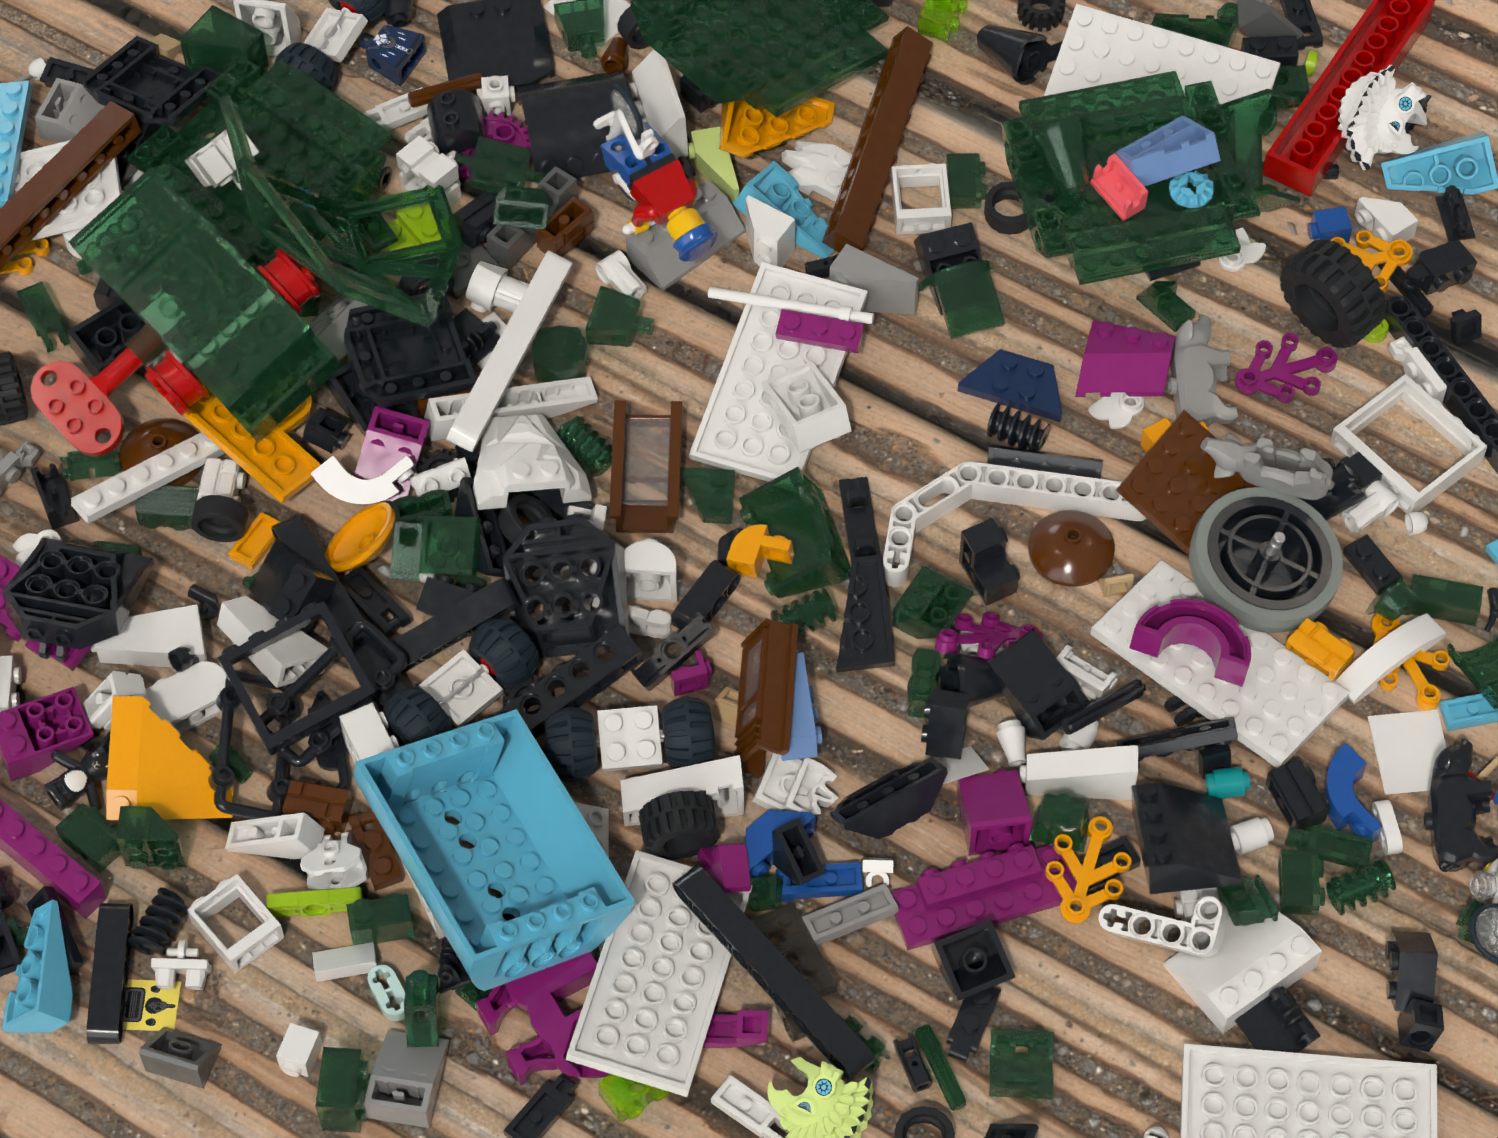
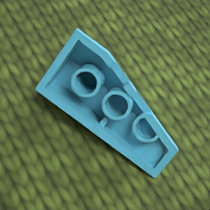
[1381,131,1498,195]
[732,161,835,258]
[2,899,73,1033]

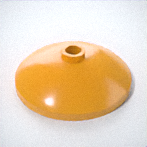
[325,502,395,572]

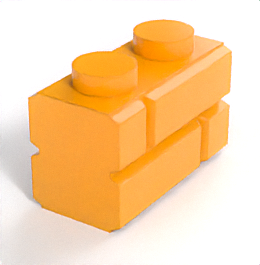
[1285,618,1355,682]

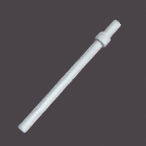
[708,287,874,324]

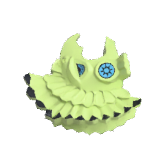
[768,1057,874,1138]

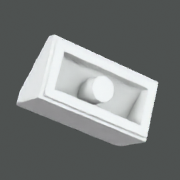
[312,942,377,982]

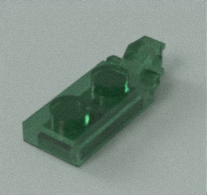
[1285,825,1373,871]

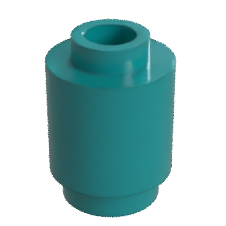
[1205,766,1250,799]

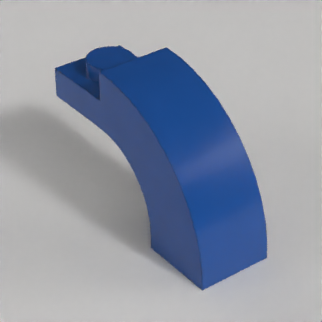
[1323,743,1382,846]

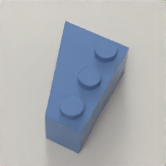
[1116,115,1221,187]
[781,652,822,761]

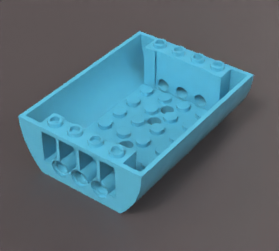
[354,709,635,991]

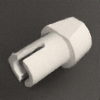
[466,261,529,313]

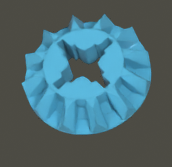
[1169,169,1213,208]

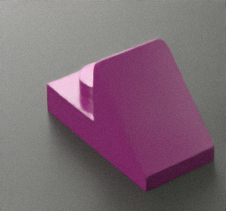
[697,844,751,893]

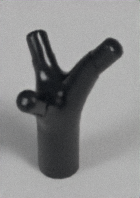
[1484,588,1498,632]

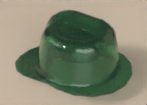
[1366,575,1415,621]

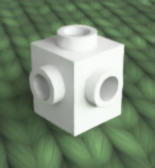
[477,76,515,117]

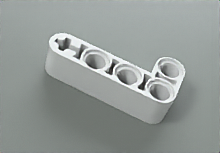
[1098,896,1228,958]

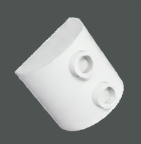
[624,539,678,602]

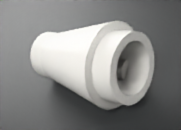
[996,720,1026,766]

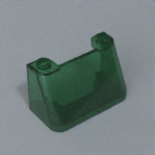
[739,467,851,599]

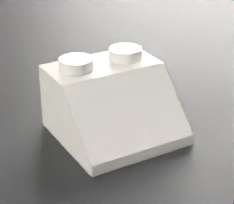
[746,195,795,267]

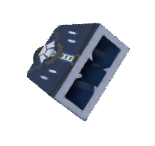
[359,25,427,86]

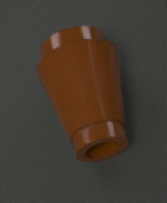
[600,37,627,73]

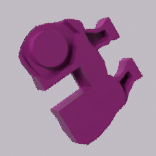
[475,952,613,1086]

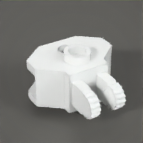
[300,832,368,890]

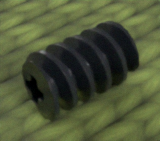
[987,402,1051,451]
[128,887,189,956]

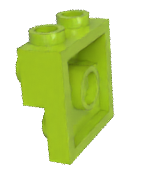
[374,199,450,272]

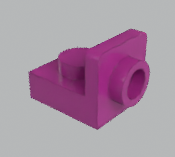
[671,650,712,696]

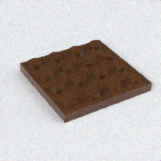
[1116,410,1258,556]

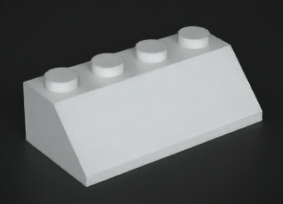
[629,46,688,159]

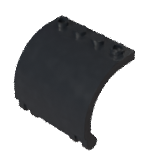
[516,70,637,184]

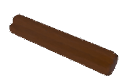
[408,72,483,108]

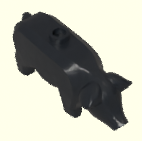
[1424,739,1498,872]

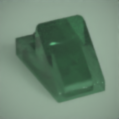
[1136,281,1196,332]
[390,520,424,581]

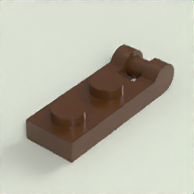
[347,807,404,891]

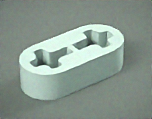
[367,965,410,1022]

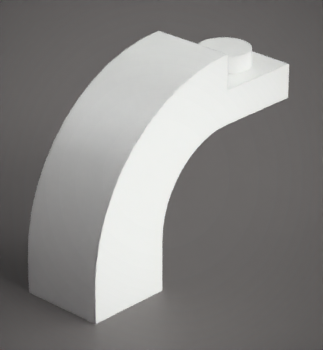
[311,456,416,505]

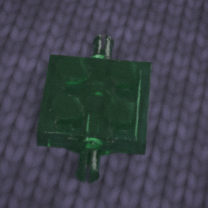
[454,136,546,199]

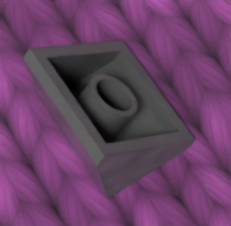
[1237,0,1304,39]
[139,1027,222,1089]

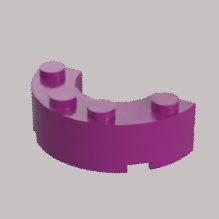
[1129,599,1251,687]

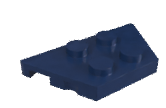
[957,349,1062,422]

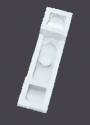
[1335,613,1446,704]

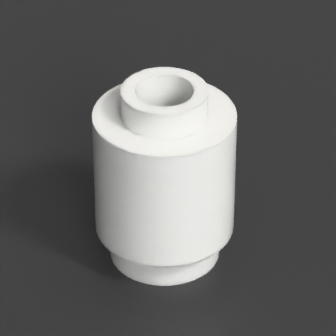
[1059,721,1099,751]
[1229,817,1274,855]

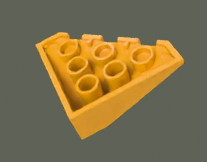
[719,68,835,158]
[106,695,234,820]

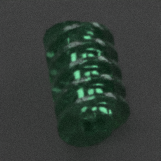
[556,416,612,477]
[770,587,836,637]
[1326,859,1396,916]

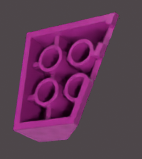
[1075,320,1176,397]

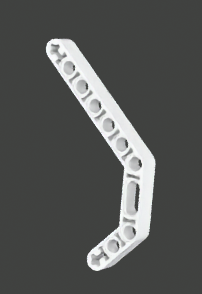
[883,461,1147,587]

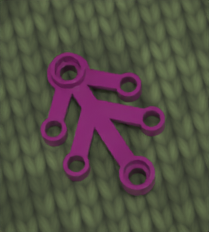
[1234,333,1338,404]
[934,612,1043,659]

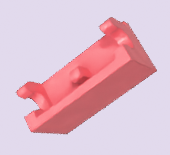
[1090,153,1149,221]

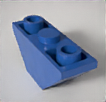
[745,810,816,882]

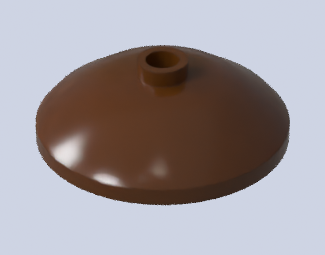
[119,418,202,492]
[1028,510,1115,587]

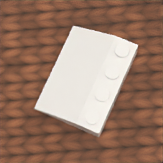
[1163,897,1322,1034]

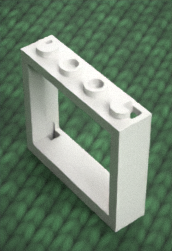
[1330,374,1487,513]

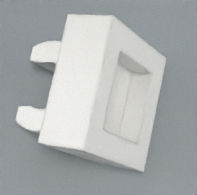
[862,857,893,887]

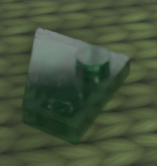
[680,467,735,524]

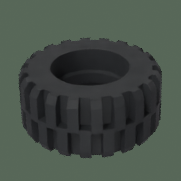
[1280,239,1387,348]

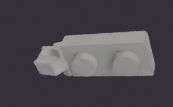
[0,441,40,495]

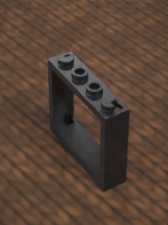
[217,601,377,756]

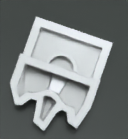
[781,141,852,202]
[752,753,839,815]

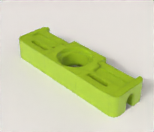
[266,887,364,917]

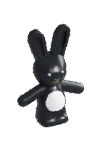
[43,729,111,812]

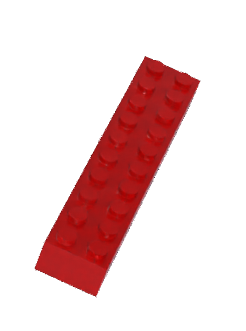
[1262,0,1435,197]

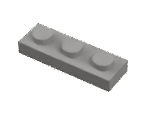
[802,883,899,947]

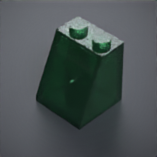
[180,5,270,83]

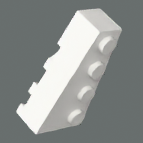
[620,755,744,826]

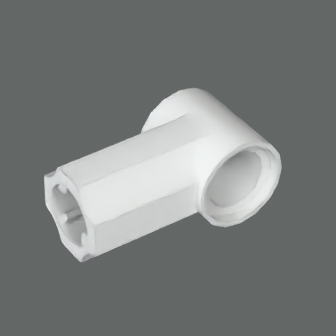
[594,250,647,304]
[1341,480,1400,533]

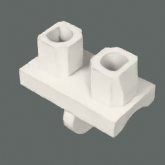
[151,939,212,990]

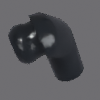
[717,528,743,566]
[188,584,220,620]

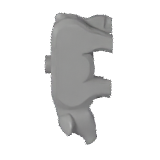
[1168,314,1238,427]
[1200,434,1335,500]

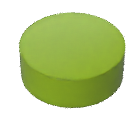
[1301,49,1319,77]
[1363,319,1389,343]

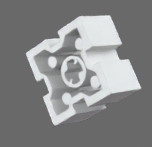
[185,125,259,190]
[396,135,461,217]

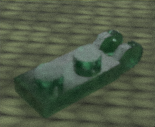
[16,281,70,352]

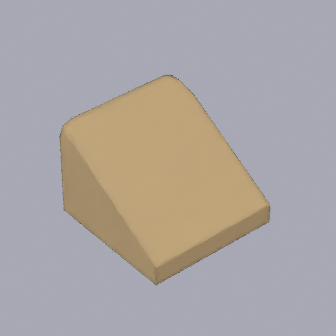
[148,33,184,60]
[1099,573,1134,597]
[711,687,739,727]

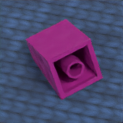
[956,770,1032,856]

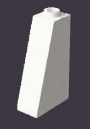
[217,596,328,688]
[90,604,207,668]
[1019,745,1138,801]

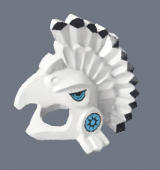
[1337,65,1427,171]

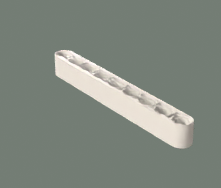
[446,250,573,452]

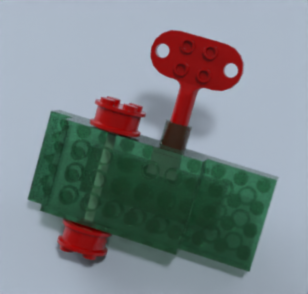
[30,166,342,456]

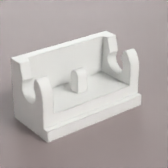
[1056,645,1118,702]

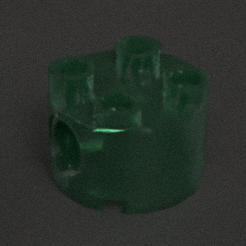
[531,325,589,383]

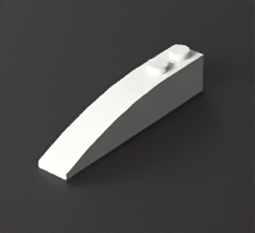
[424,376,598,441]

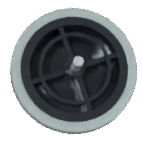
[1189,487,1343,633]

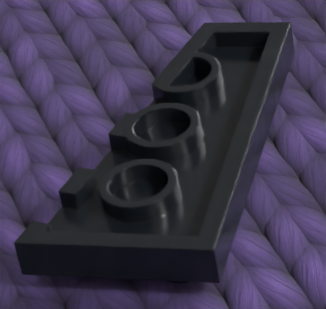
[836,555,895,673]

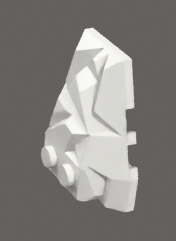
[473,414,592,510]

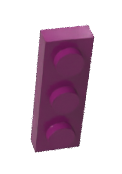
[775,309,864,354]

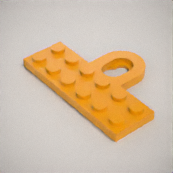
[162,364,321,503]

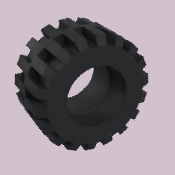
[0,351,28,426]
[638,791,720,860]

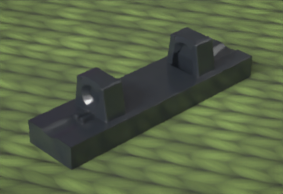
[839,477,879,565]

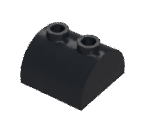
[427,89,488,155]

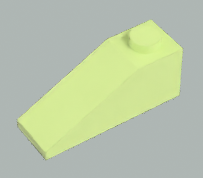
[687,126,739,206]

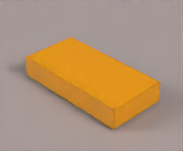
[228,511,280,571]

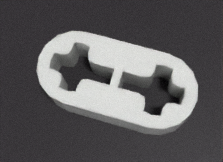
[1372,800,1403,856]

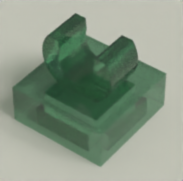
[749,876,783,912]

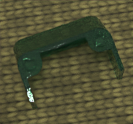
[1208,89,1300,212]

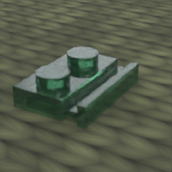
[1216,875,1279,926]

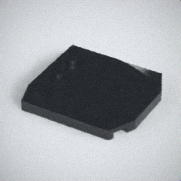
[437,0,555,96]
[83,36,226,126]
[344,289,477,408]

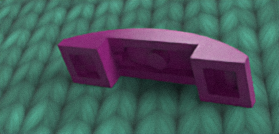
[703,1010,769,1048]

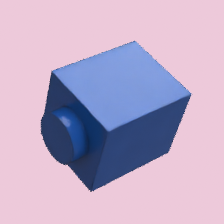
[1307,206,1352,246]

